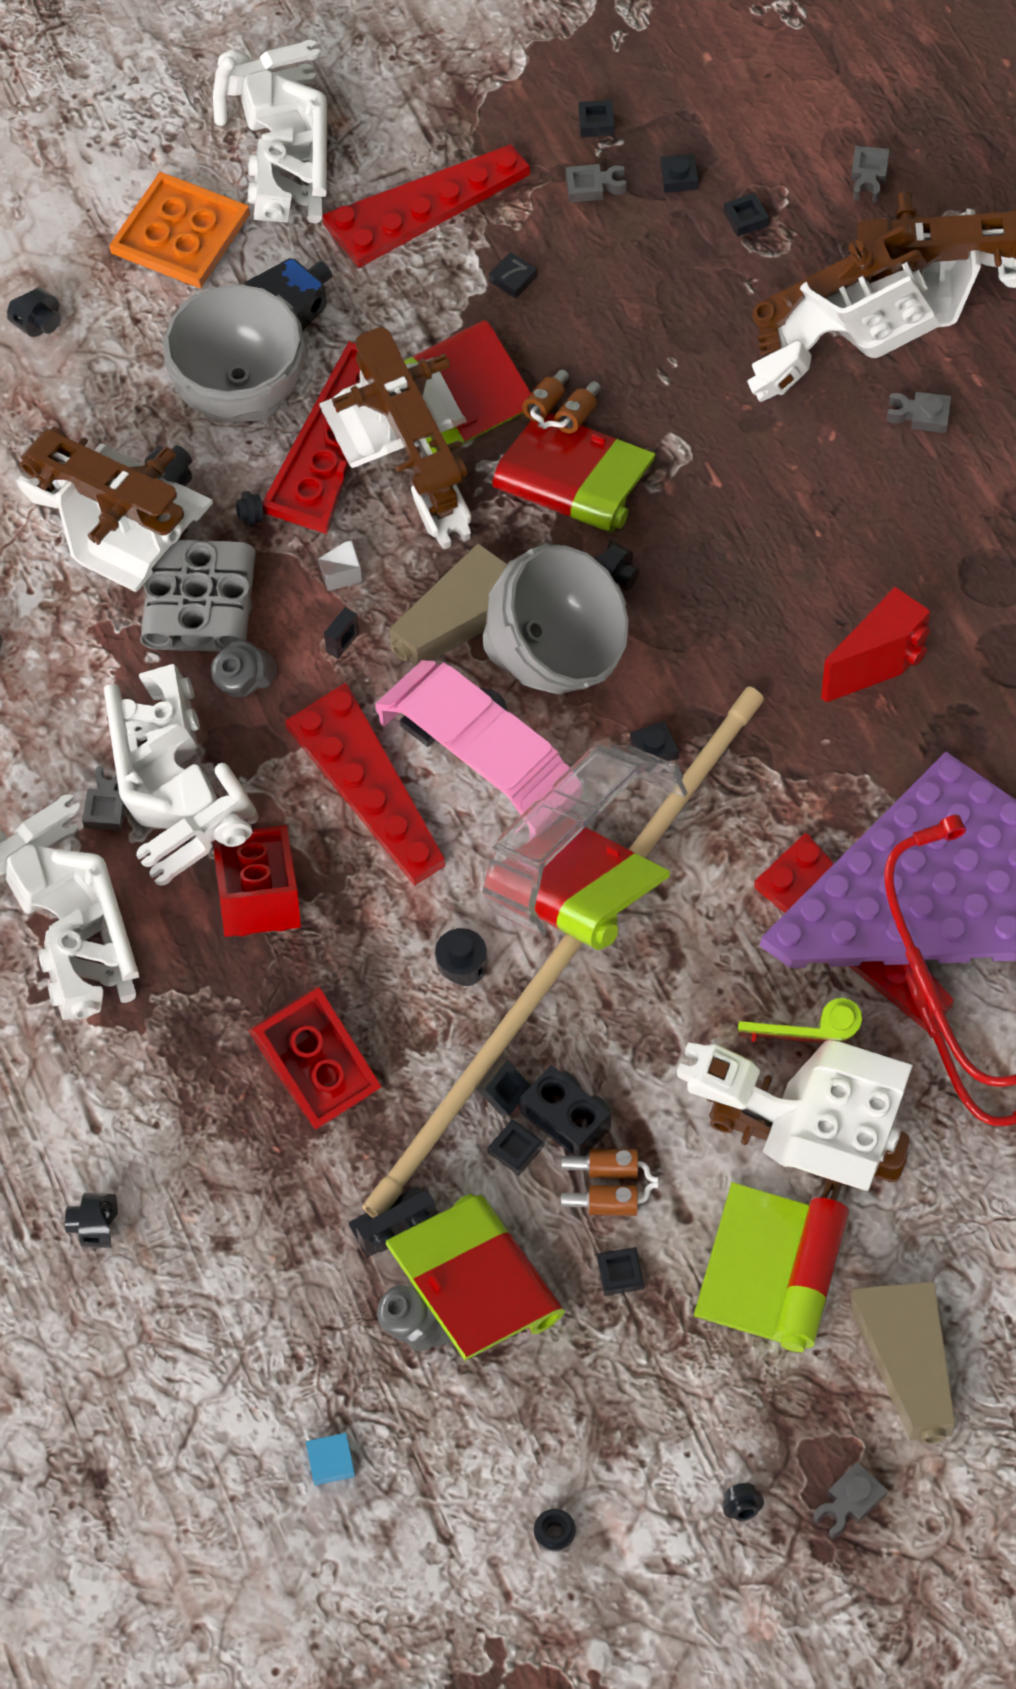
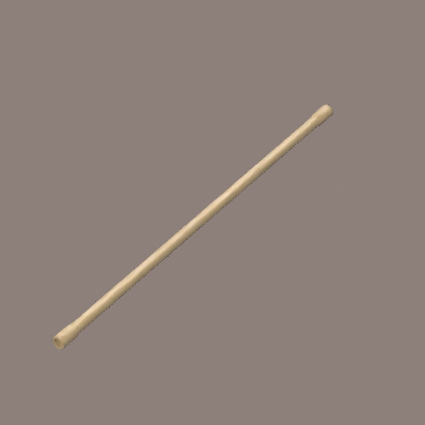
[362,687,764,1218]

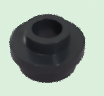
[236,491,263,527]
[722,1483,764,1521]
[534,1509,576,1552]

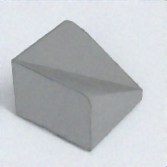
[318,540,362,591]

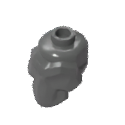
[211,640,278,698]
[377,1285,451,1351]

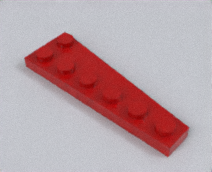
[322,144,530,268]
[262,341,360,535]
[285,683,445,886]
[754,832,954,1032]

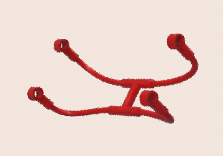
[884,815,1016,1127]

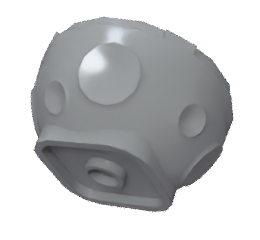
[162,284,307,422]
[483,543,629,695]

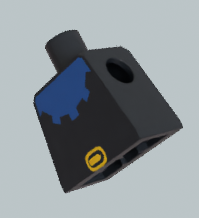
[245,258,332,331]

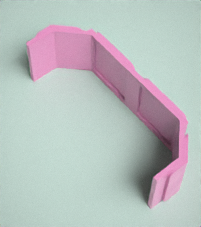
[375,660,583,843]

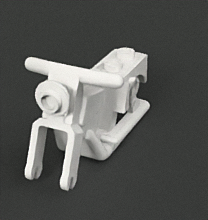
[213,40,327,223]
[104,664,259,886]
[0,794,139,1020]

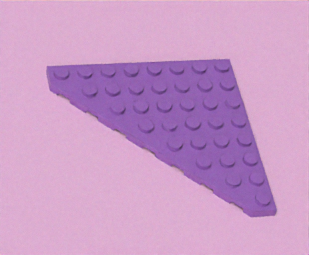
[759,752,1016,968]

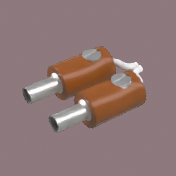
[522,370,601,434]
[561,1148,658,1216]

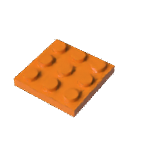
[109,171,250,289]

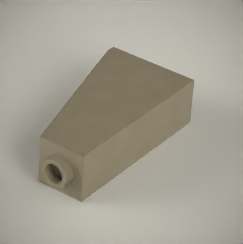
[389,543,507,666]
[850,1282,955,1444]

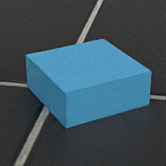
[305,1433,355,1486]

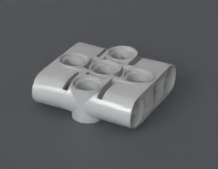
[140,540,256,652]

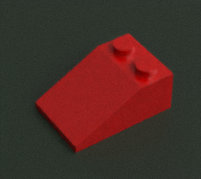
[821,587,931,703]
[212,825,301,937]
[248,987,382,1130]

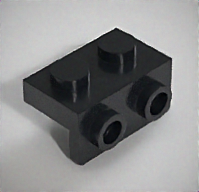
[349,1187,437,1258]

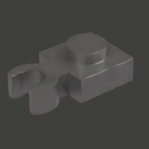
[851,146,889,203]
[565,164,626,203]
[887,392,951,433]
[82,766,125,831]
[813,1462,888,1539]

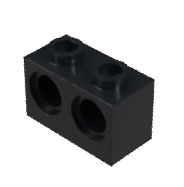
[520,1065,611,1156]

